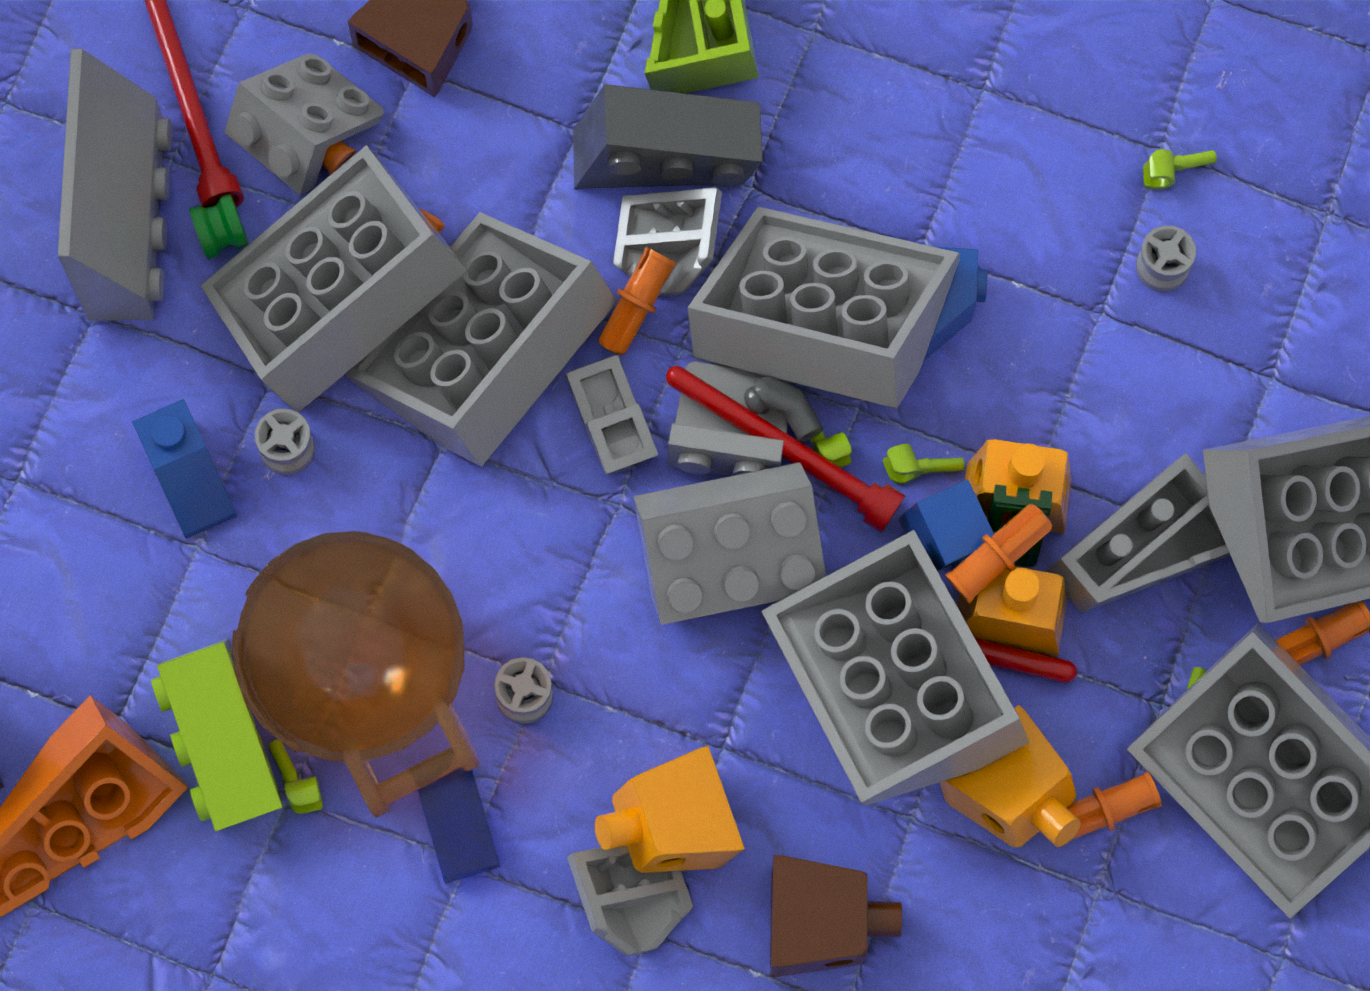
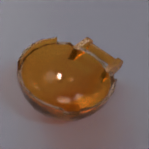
[232,531,480,818]

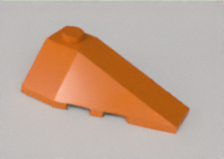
[0,695,188,918]

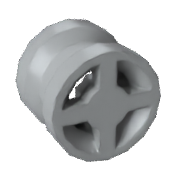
[1136,225,1196,292]
[255,408,315,475]
[494,657,553,724]

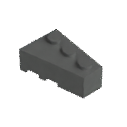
[573,84,763,189]

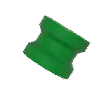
[189,194,249,260]

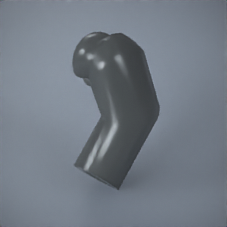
[744,376,824,442]

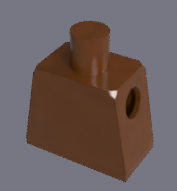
[348,0,473,98]
[770,855,902,977]

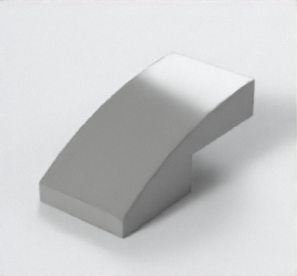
[565,354,658,475]

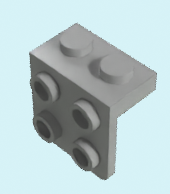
[224,53,384,195]
[668,361,794,476]

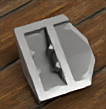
[613,188,722,296]
[567,846,693,956]

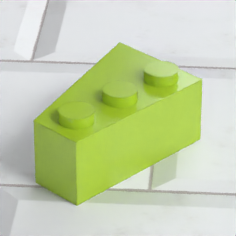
[644,0,759,94]
[151,639,283,832]

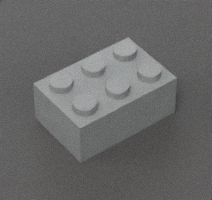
[633,462,826,625]

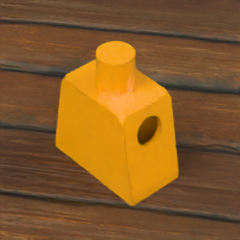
[964,439,1072,534]
[957,566,1067,658]
[939,705,1081,848]
[595,746,745,873]

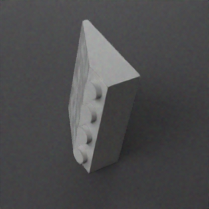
[58,49,172,320]
[200,145,467,413]
[687,206,960,409]
[345,212,618,467]
[1203,416,1370,623]
[761,530,1030,807]
[1127,623,1370,919]

